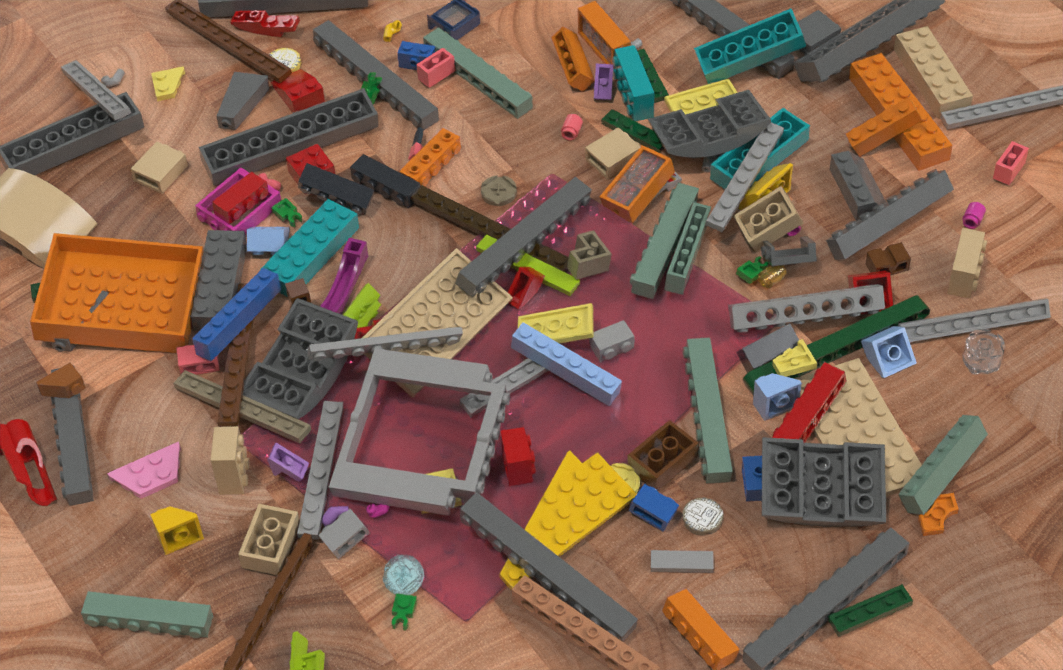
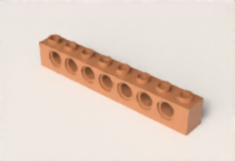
[511,575,660,670]

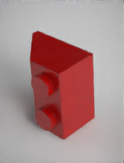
[848,271,893,314]

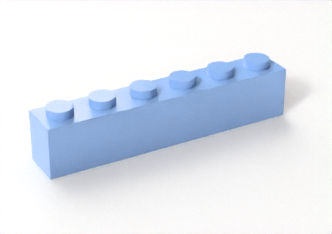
[511,322,622,406]

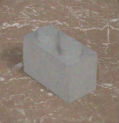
[589,320,635,362]
[319,509,370,559]

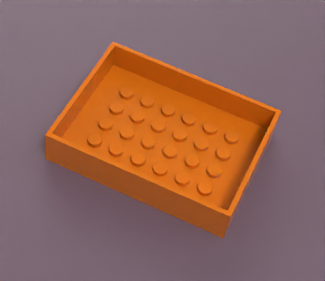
[30,233,203,353]

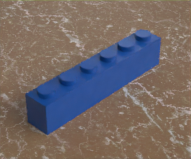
[192,268,281,361]

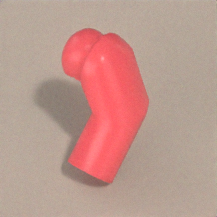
[259,173,281,191]

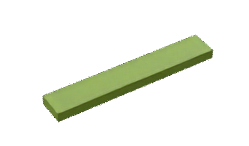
[476,234,580,296]

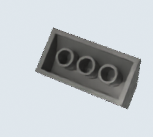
[830,151,886,221]

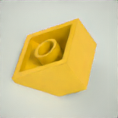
[150,506,204,555]

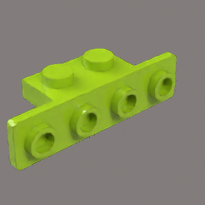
[343,283,381,328]
[289,631,325,670]

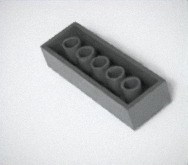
[191,230,247,331]

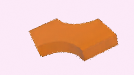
[918,493,959,536]

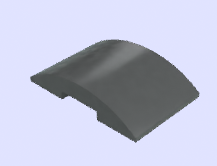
[648,90,771,158]
[243,298,358,419]
[761,437,886,527]

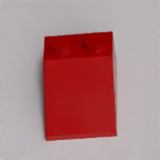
[270,69,325,113]

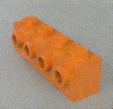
[551,26,595,91]
[846,97,922,157]
[399,128,461,186]
[662,589,740,670]

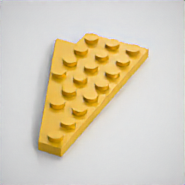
[499,450,637,590]

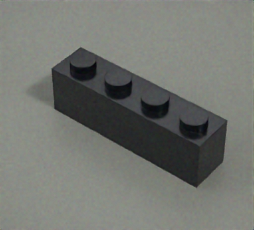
[350,154,421,209]
[298,163,374,215]

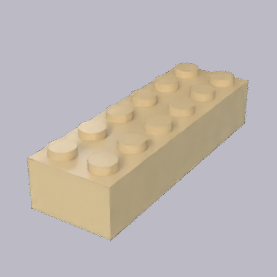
[894,26,973,119]

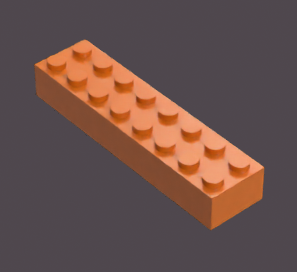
[849,53,953,171]

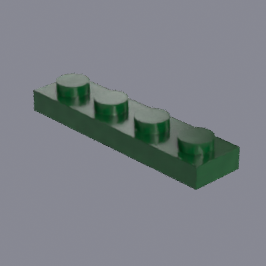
[637,49,669,103]
[601,109,665,153]
[828,584,913,637]

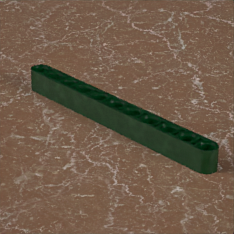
[743,295,931,395]

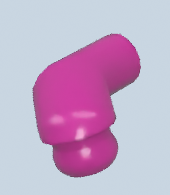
[366,504,390,518]

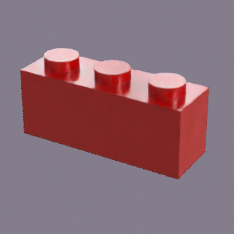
[212,171,269,225]

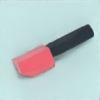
[408,127,423,160]

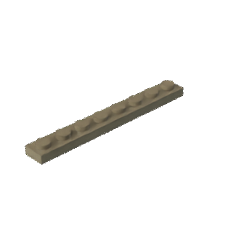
[173,370,311,443]

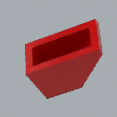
[508,267,545,309]

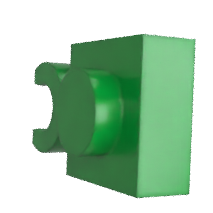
[361,72,382,105]
[271,198,303,227]
[736,256,769,284]
[392,593,417,631]

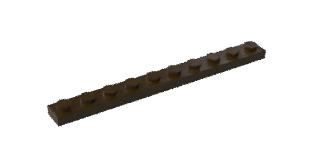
[411,185,569,273]

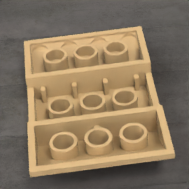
[0,168,97,269]

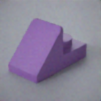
[594,64,613,100]
[267,443,309,482]

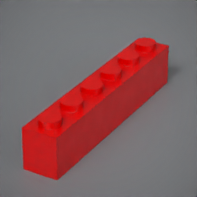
[772,362,847,443]

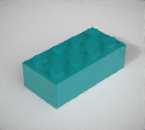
[612,45,654,121]

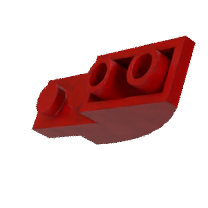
[230,10,300,37]

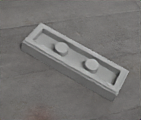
[651,550,714,573]

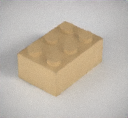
[734,186,804,252]
[947,228,987,298]
[211,426,250,495]
[238,504,300,575]

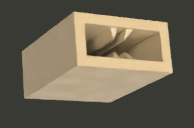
[585,127,641,180]
[131,142,188,194]

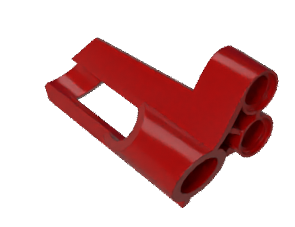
[0,419,57,506]

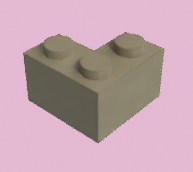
[567,230,612,280]

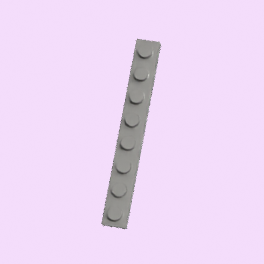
[61,60,131,120]
[940,85,1063,129]
[706,123,784,232]
[898,298,1051,342]
[307,327,463,361]
[297,401,344,539]

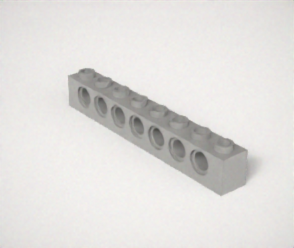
[728,284,885,332]

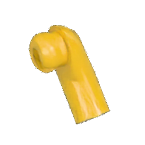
[383,20,402,42]

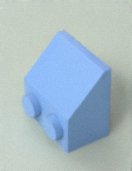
[247,227,289,255]
[861,326,917,378]
[753,373,802,421]

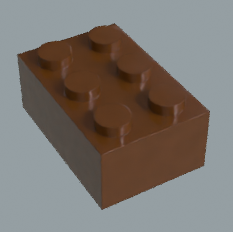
[627,420,699,491]

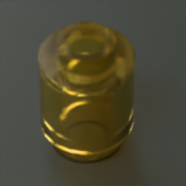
[758,265,787,288]

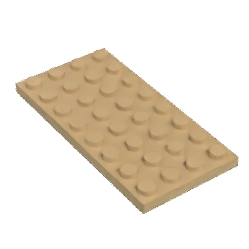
[362,248,513,397]
[794,358,922,497]

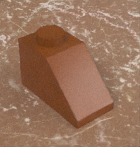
[36,363,86,398]

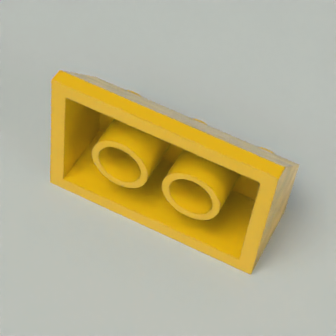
[739,163,793,211]

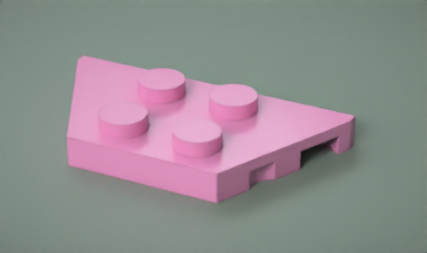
[107,442,181,499]

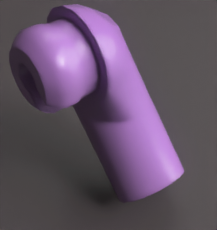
[322,506,349,527]

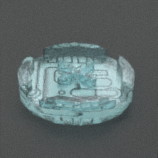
[383,554,424,595]

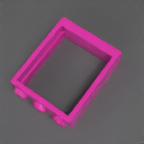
[195,168,281,235]

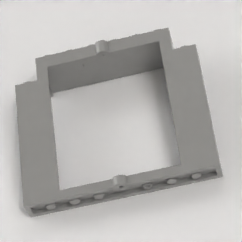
[329,348,510,515]

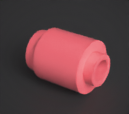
[561,114,583,140]

